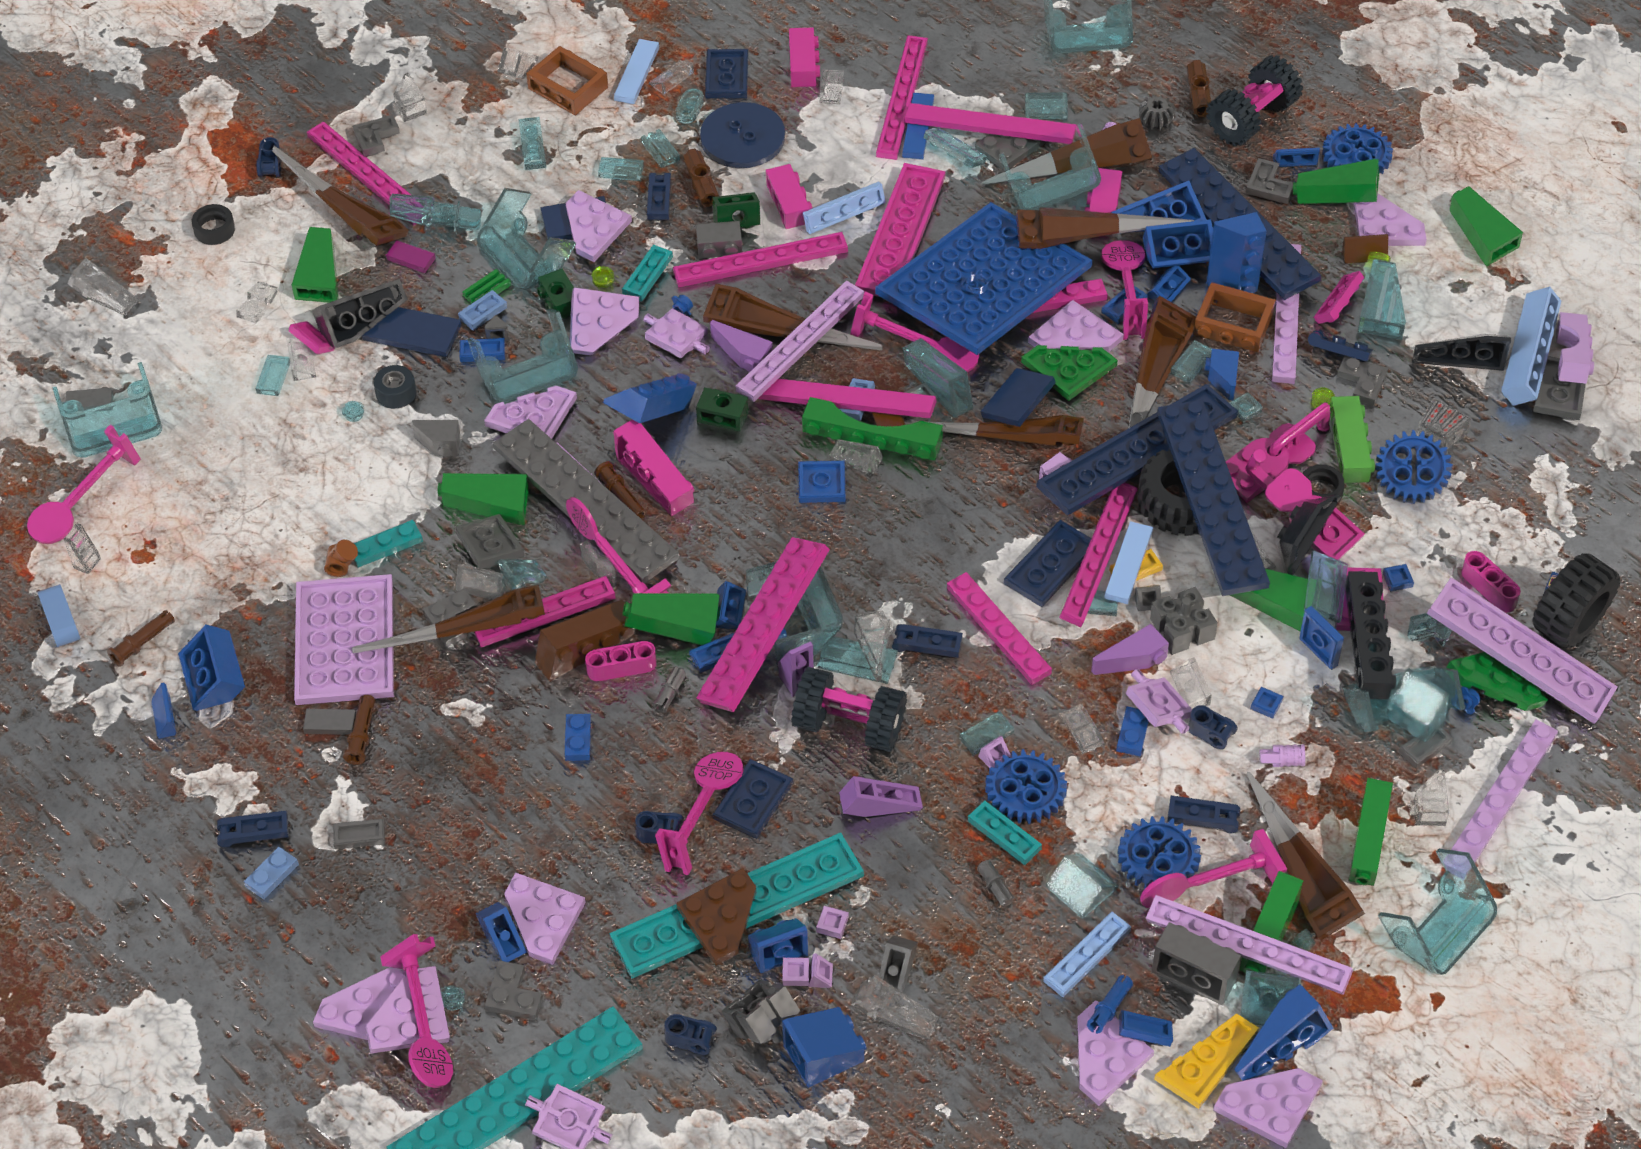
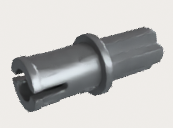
[652,666,686,713]
[977,860,1014,906]

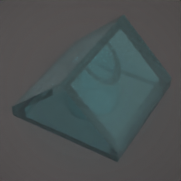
[1046,854,1119,919]
[1240,970,1299,1026]

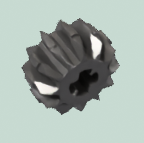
[1139,95,1175,130]

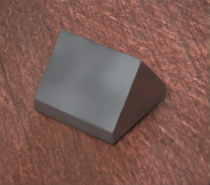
[485,315,509,342]
[1134,585,1161,611]

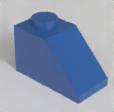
[1205,349,1239,401]
[475,902,527,962]

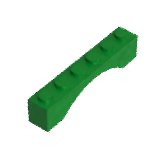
[802,397,943,460]

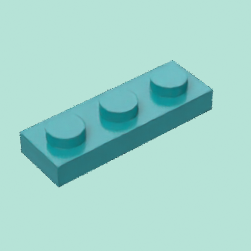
[622,245,673,302]
[354,520,423,568]
[968,800,1042,865]

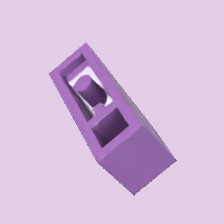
[710,320,773,372]
[1091,624,1169,675]
[778,641,814,697]
[839,776,923,817]

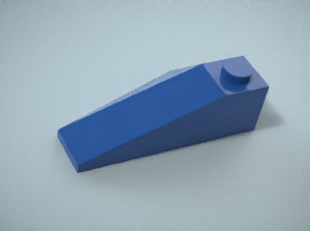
[1111,181,1207,233]
[1234,984,1334,1081]

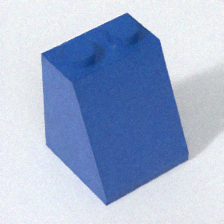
[782,1007,867,1088]

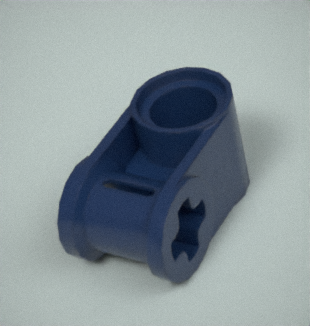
[257,137,282,177]
[1188,705,1238,750]
[635,811,685,844]
[664,1014,717,1055]

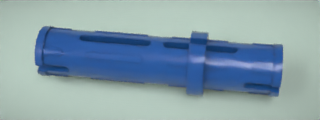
[1087,975,1133,1034]

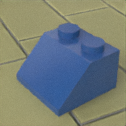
[748,918,808,973]

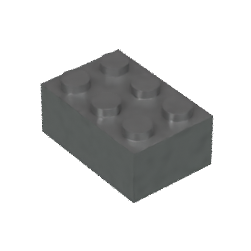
[1152,922,1241,1005]

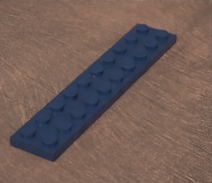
[1159,148,1321,300]
[1036,384,1238,516]
[1157,400,1270,596]

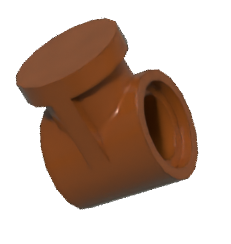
[324,539,358,577]

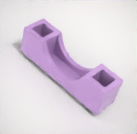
[1556,312,1594,384]

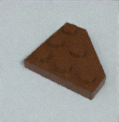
[676,868,757,966]

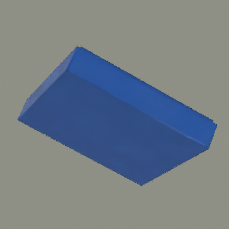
[798,460,846,503]
[1299,606,1344,670]

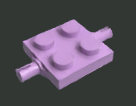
[643,308,710,358]
[1126,669,1192,734]
[525,1084,613,1149]

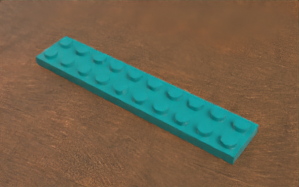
[609,832,864,979]
[386,1006,643,1149]

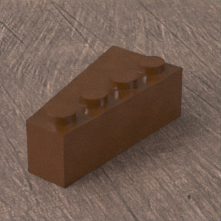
[535,600,635,682]

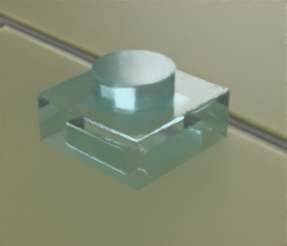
[1230,392,1263,422]

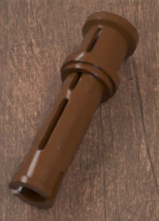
[594,461,647,519]
[107,610,175,667]
[343,695,376,765]

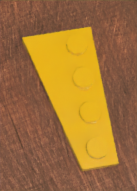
[1154,1013,1259,1109]

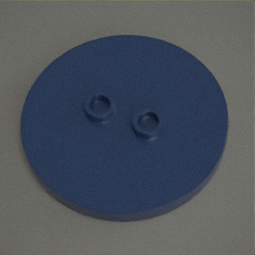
[700,102,785,168]

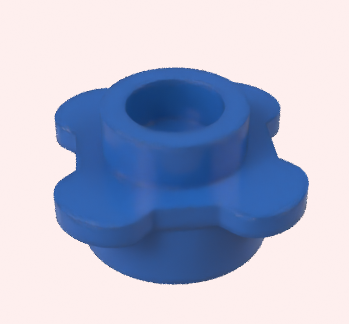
[671,295,693,317]
[1454,687,1480,715]

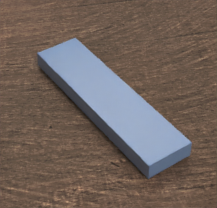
[614,39,659,104]
[803,182,886,234]
[1105,521,1153,604]
[1043,912,1132,997]

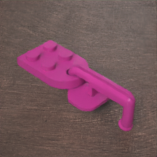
[1226,402,1330,503]
[1245,449,1365,566]

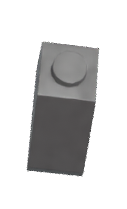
[412,420,461,457]
[875,935,918,999]

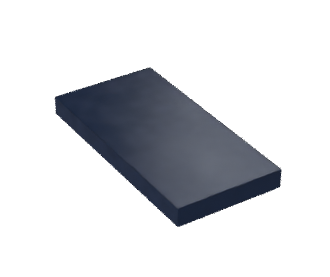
[362,307,462,358]
[1004,520,1091,607]

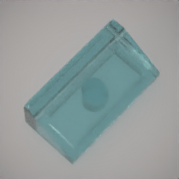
[1024,92,1068,119]

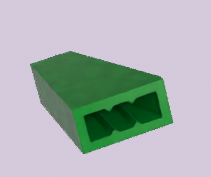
[1293,159,1380,204]
[1449,186,1523,266]
[291,227,339,303]
[438,473,529,525]
[1230,569,1318,631]
[622,593,719,645]
[1348,778,1393,886]
[1239,871,1303,980]

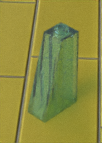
[1357,259,1406,340]
[902,338,973,418]

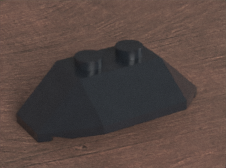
[1277,494,1341,575]

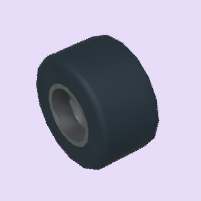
[374,365,416,409]

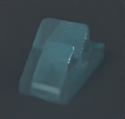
[497,559,547,591]
[1407,613,1452,647]

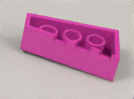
[613,419,694,517]

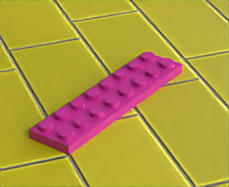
[855,163,946,297]
[696,537,830,712]

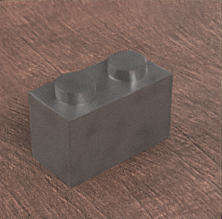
[696,221,742,259]

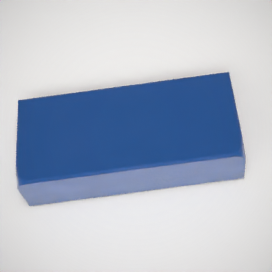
[1273,148,1320,167]
[1146,265,1191,302]
[716,581,746,630]
[152,682,176,739]

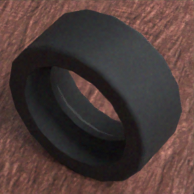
[191,204,235,245]
[1302,464,1345,502]

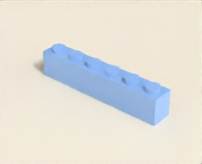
[1502,286,1561,406]

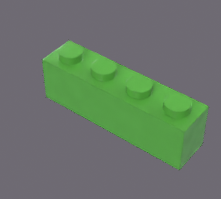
[1330,396,1375,483]

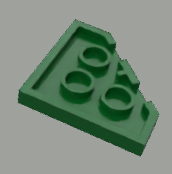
[1021,345,1118,401]
[1446,652,1548,711]

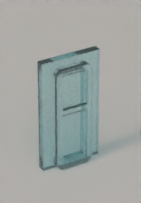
[1304,551,1348,623]
[817,635,898,684]

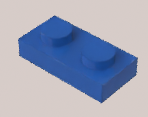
[1116,706,1149,757]
[565,714,591,761]

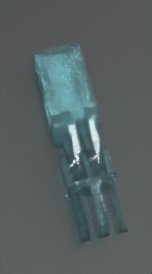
[389,194,481,231]

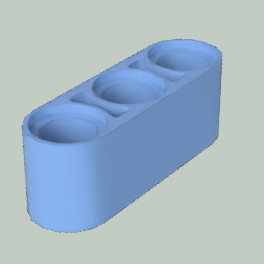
[37,584,80,647]

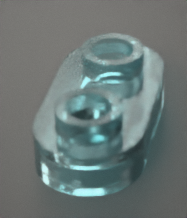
[676,88,704,124]

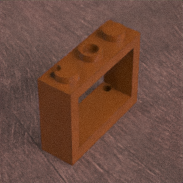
[526,46,608,116]
[1193,282,1276,352]

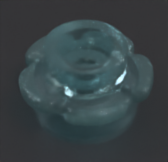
[342,401,364,422]
[1292,929,1316,951]
[441,985,465,1010]

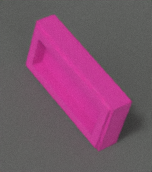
[288,321,334,354]

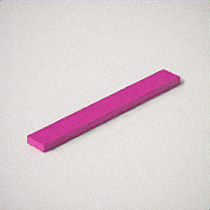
[876,35,928,160]
[905,103,1076,144]
[307,121,430,226]
[673,232,848,288]
[758,379,936,418]
[1059,483,1138,628]

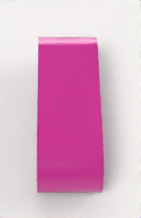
[1461,551,1521,613]
[585,641,656,681]

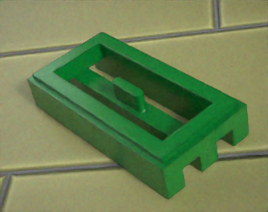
[462,269,511,304]

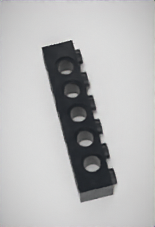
[1345,571,1396,700]

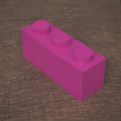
[789,27,820,87]
[766,164,813,229]
[1085,168,1122,213]

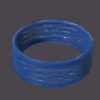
[966,274,988,294]

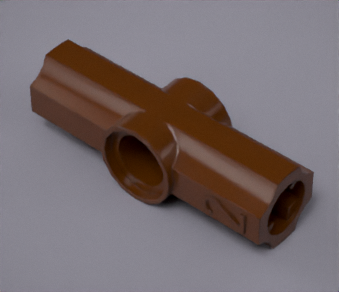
[1187,60,1211,118]
[683,148,719,207]

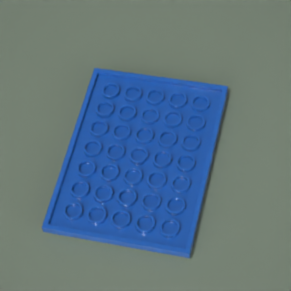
[875,202,1092,355]

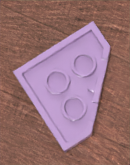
[566,190,632,262]
[1354,194,1426,246]
[569,288,639,356]
[1028,300,1124,353]
[484,386,577,439]
[504,873,586,965]
[366,966,450,1054]
[313,967,407,1040]
[1077,1000,1154,1106]
[1213,1068,1323,1148]

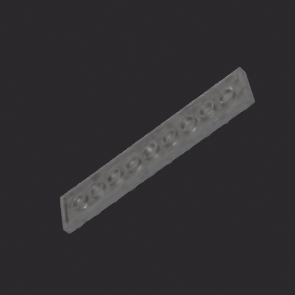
[493,418,679,584]

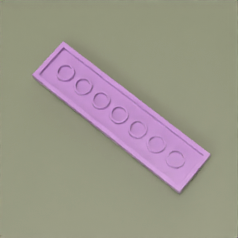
[1427,577,1617,724]

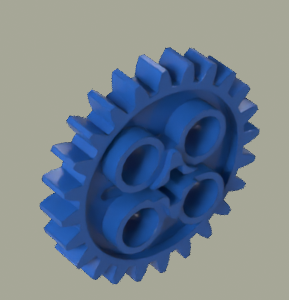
[1322,123,1393,174]
[1375,430,1453,504]
[985,749,1067,825]
[1117,816,1201,889]

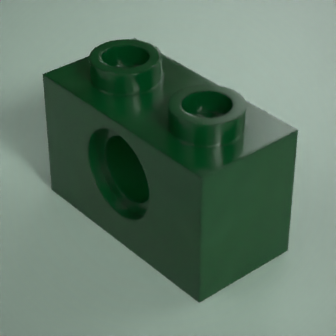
[712,192,760,228]
[537,268,574,321]
[696,387,749,432]

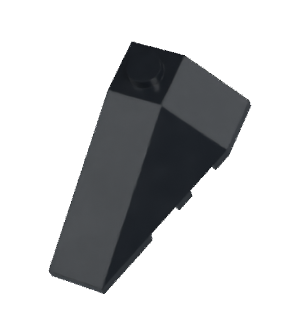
[312,279,408,349]
[1412,334,1511,371]

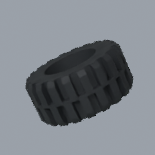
[1138,448,1200,536]
[1532,553,1621,648]

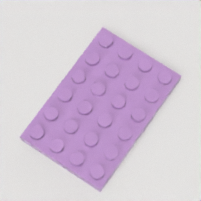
[294,574,394,705]

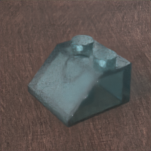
[1386,668,1449,742]

